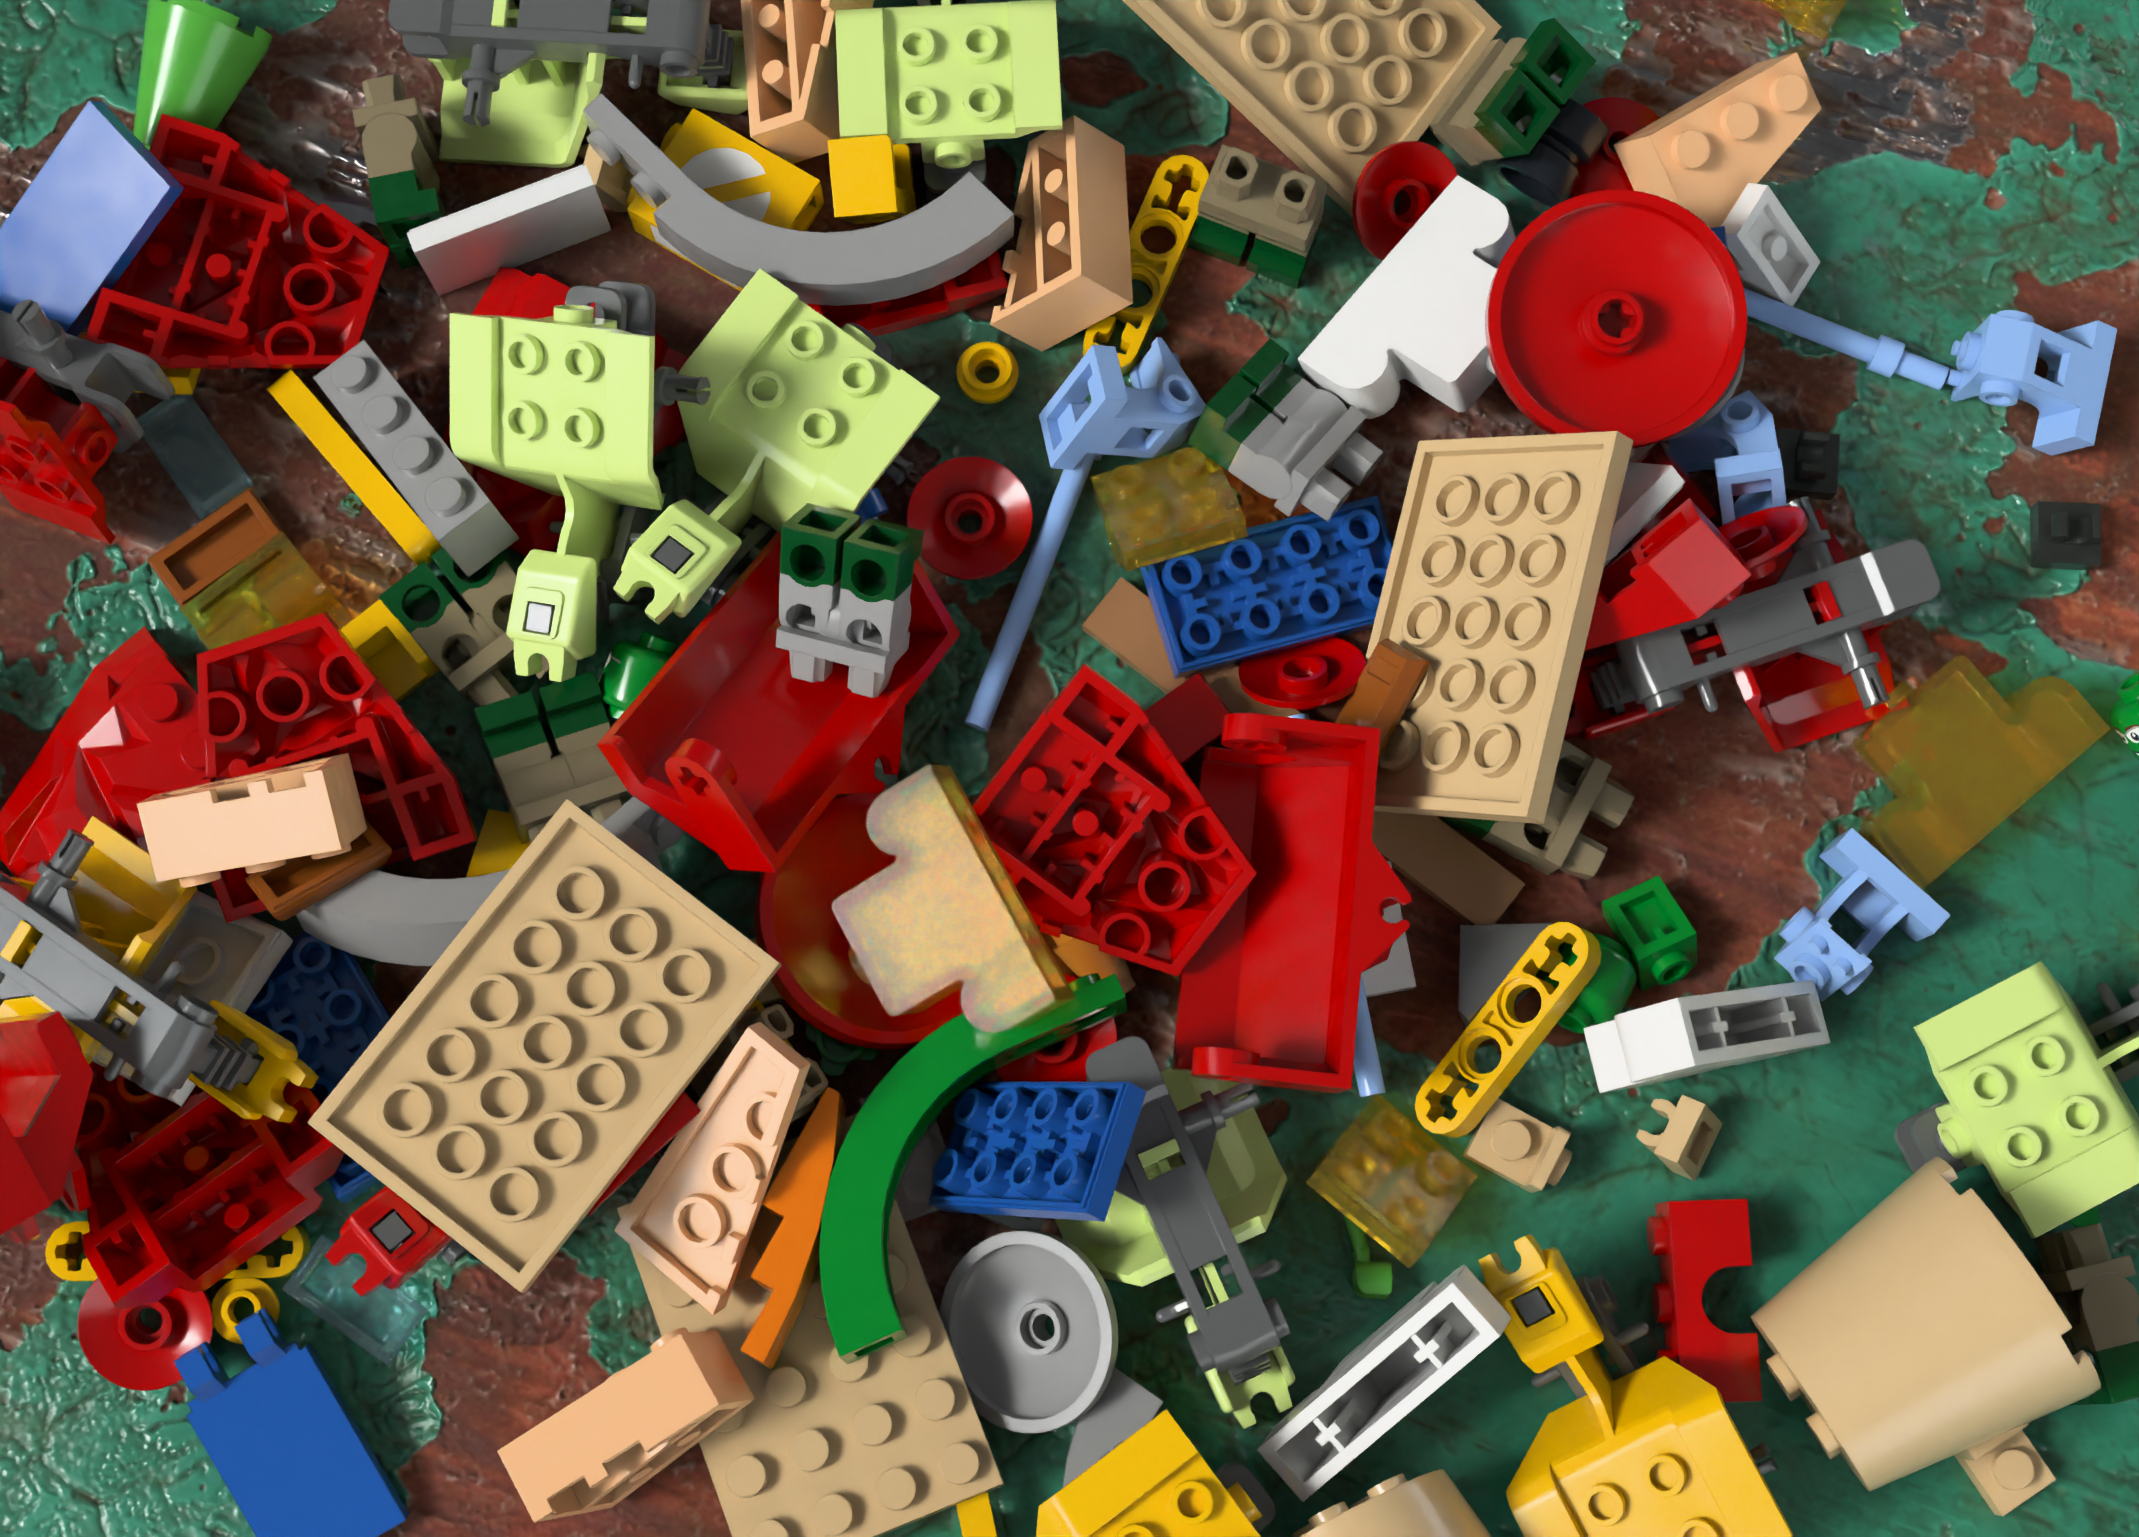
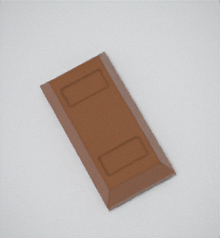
[147,486,288,610]
[1335,638,1431,760]
[245,817,392,921]

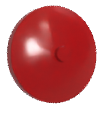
[1485,190,1747,449]
[754,792,1012,1049]

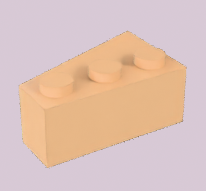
[741,0,874,164]
[1614,52,1822,228]
[990,115,1133,352]
[137,753,367,888]
[497,1327,755,1523]

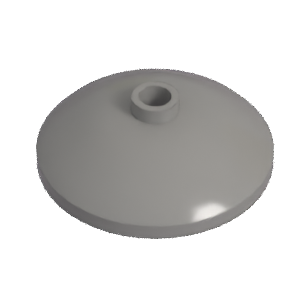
[939,1230,1119,1433]

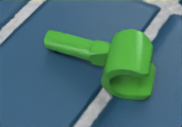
[1342,1207,1392,1299]

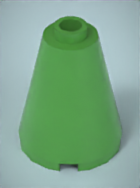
[133,0,273,150]

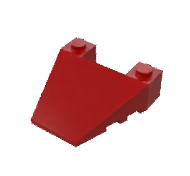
[1584,442,1751,651]

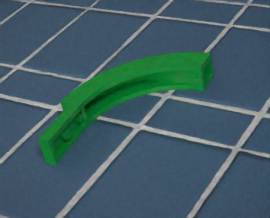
[819,973,1128,1364]

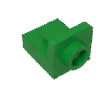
[1601,875,1698,991]

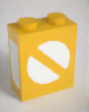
[627,108,824,292]

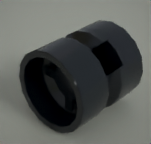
[1495,98,1610,208]

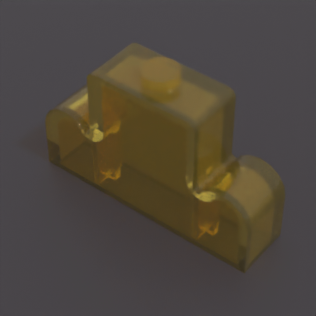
[1853,655,2111,890]
[832,764,1076,1033]

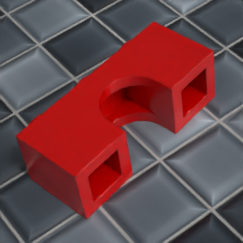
[1647,1199,1762,1402]

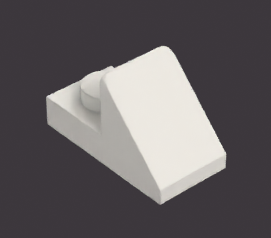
[1721,183,1820,306]

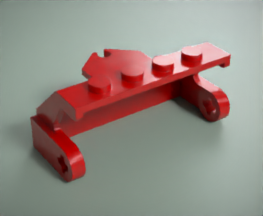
[597,532,961,873]
[1172,713,1412,1093]
[0,1011,94,1245]

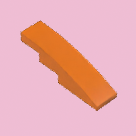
[740,1087,846,1370]

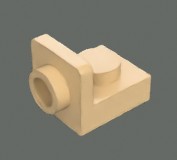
[1463,1099,1573,1193]
[1954,1423,2056,1516]

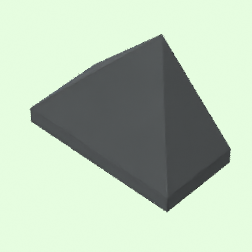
[1458,923,1564,1029]

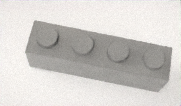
[313,340,519,577]

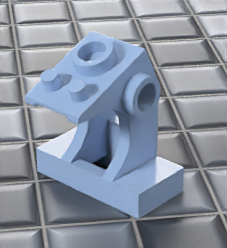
[1945,310,2117,456]
[1039,337,1206,470]
[1669,390,1791,553]
[1774,828,1950,1002]

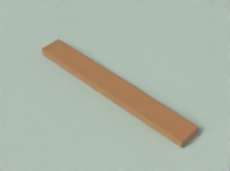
[1082,577,1525,925]

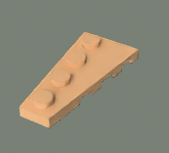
[614,1022,811,1315]

